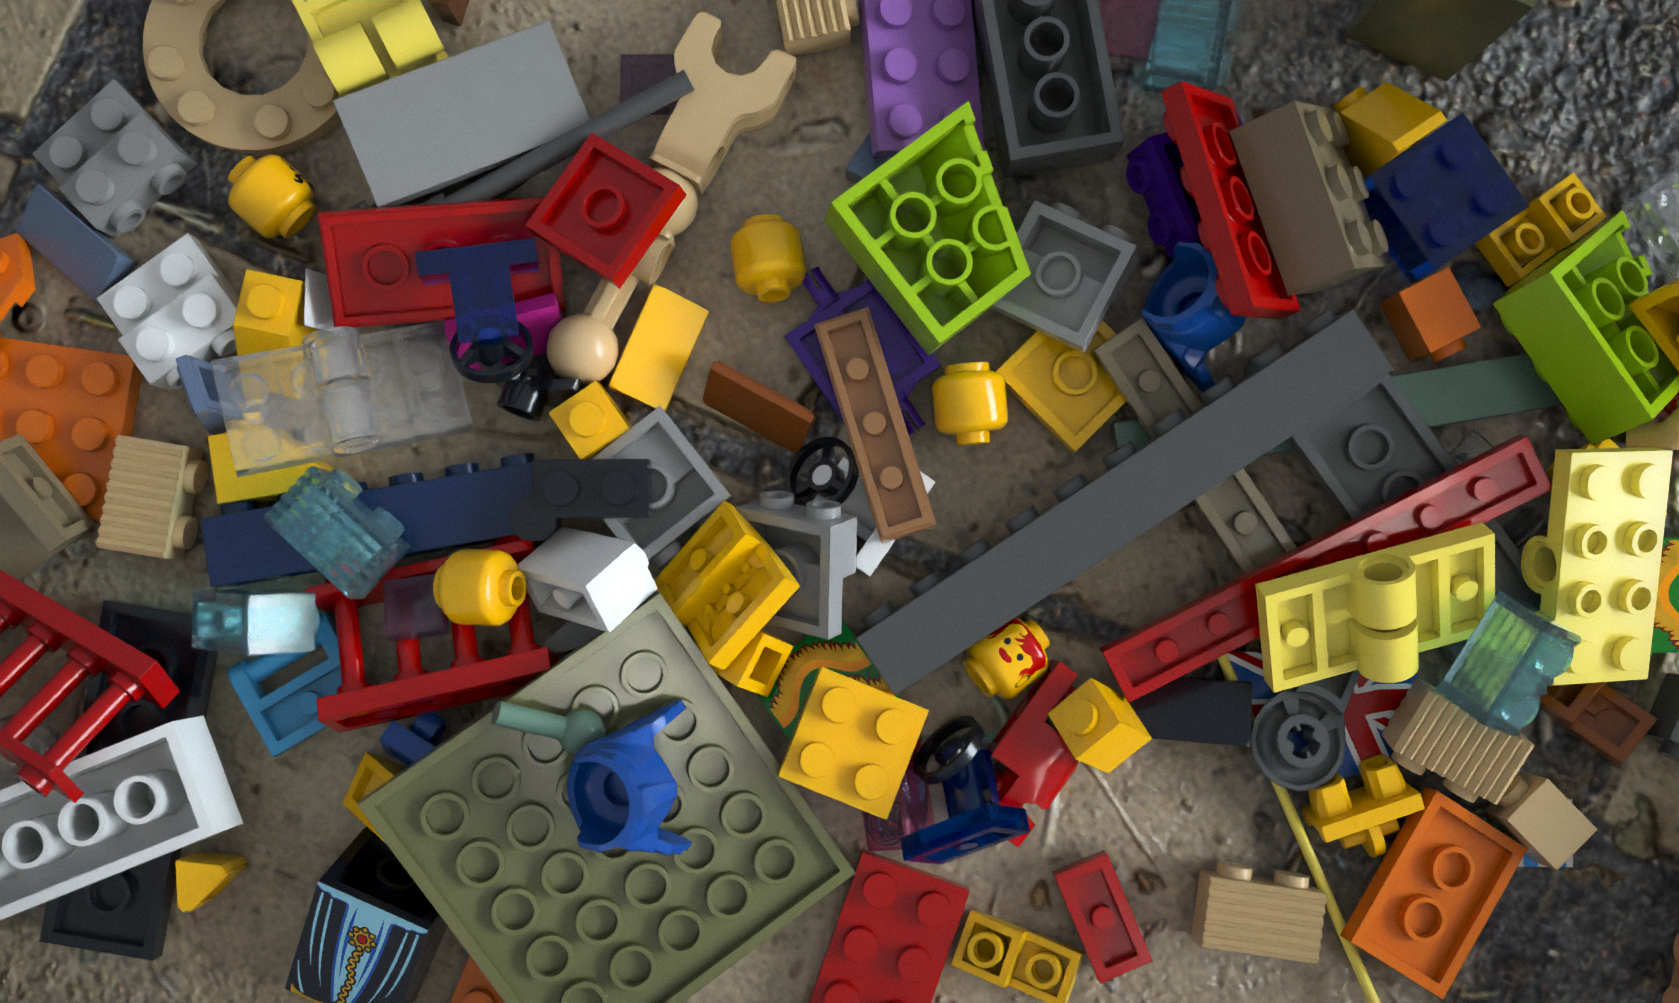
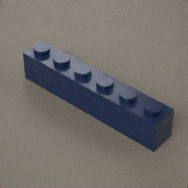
[201,453,562,587]

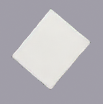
[304,268,346,336]

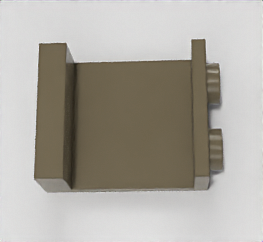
[0,433,96,581]

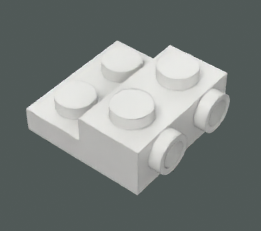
[96,233,239,391]

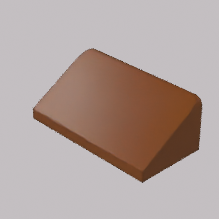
[703,360,818,453]

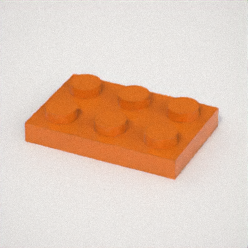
[1340,786,1527,1000]

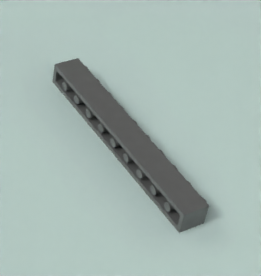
[856,309,1394,696]

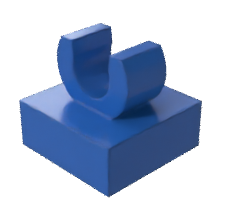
[379,712,447,766]

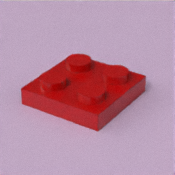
[525,132,687,289]

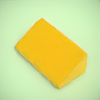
[609,284,710,412]

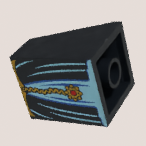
[285,826,448,1003]

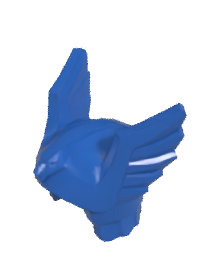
[1141,242,1246,392]
[567,699,692,855]

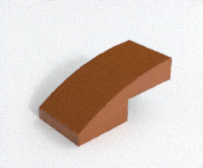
[1521,680,1657,767]

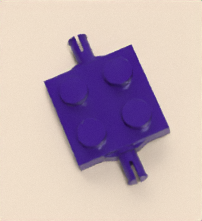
[785,267,941,436]

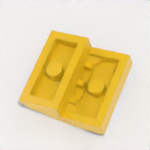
[654,500,800,670]

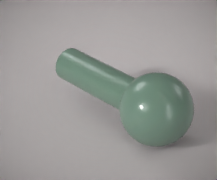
[492,700,606,756]

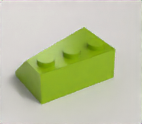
[824,101,1031,356]
[1493,210,1679,445]

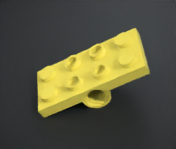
[291,0,449,97]
[1521,447,1673,686]
[1255,522,1496,693]

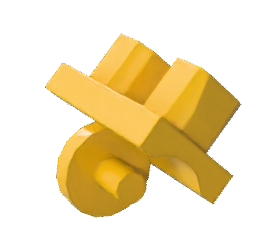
[1301,754,1425,858]

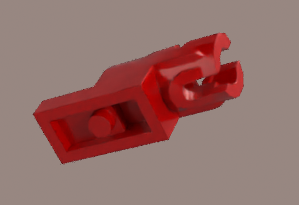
[974,659,1079,847]

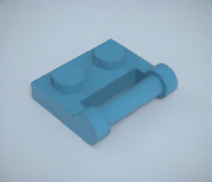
[227,610,371,757]

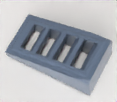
[175,354,252,435]

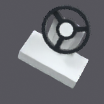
[785,437,935,577]

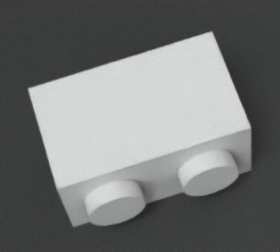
[517,526,658,633]

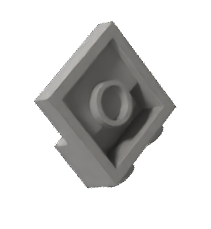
[32,79,198,238]
[990,200,1140,353]
[592,406,734,569]
[736,490,857,640]

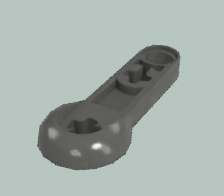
[1250,670,1360,791]

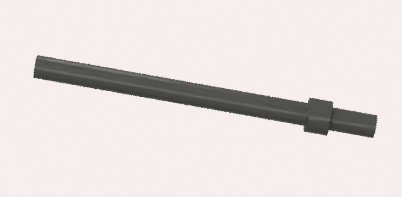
[421,70,695,204]

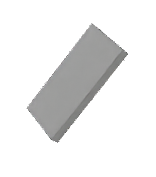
[333,21,590,207]

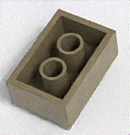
[1229,101,1389,295]

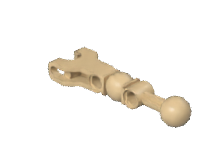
[546,11,797,385]

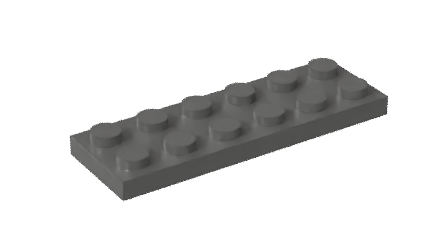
[1287,373,1541,711]

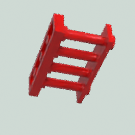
[305,536,559,733]
[0,570,180,803]

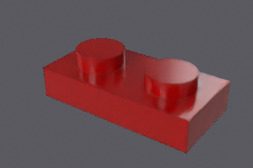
[1052,850,1153,984]

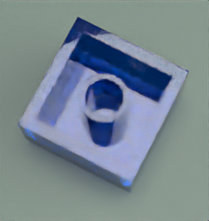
[1363,113,1529,283]

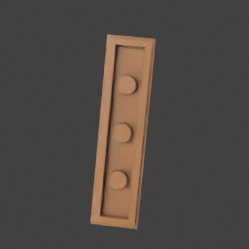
[814,307,937,544]

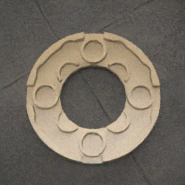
[143,0,341,156]

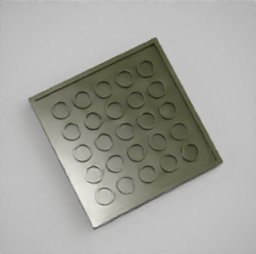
[358,592,855,1003]

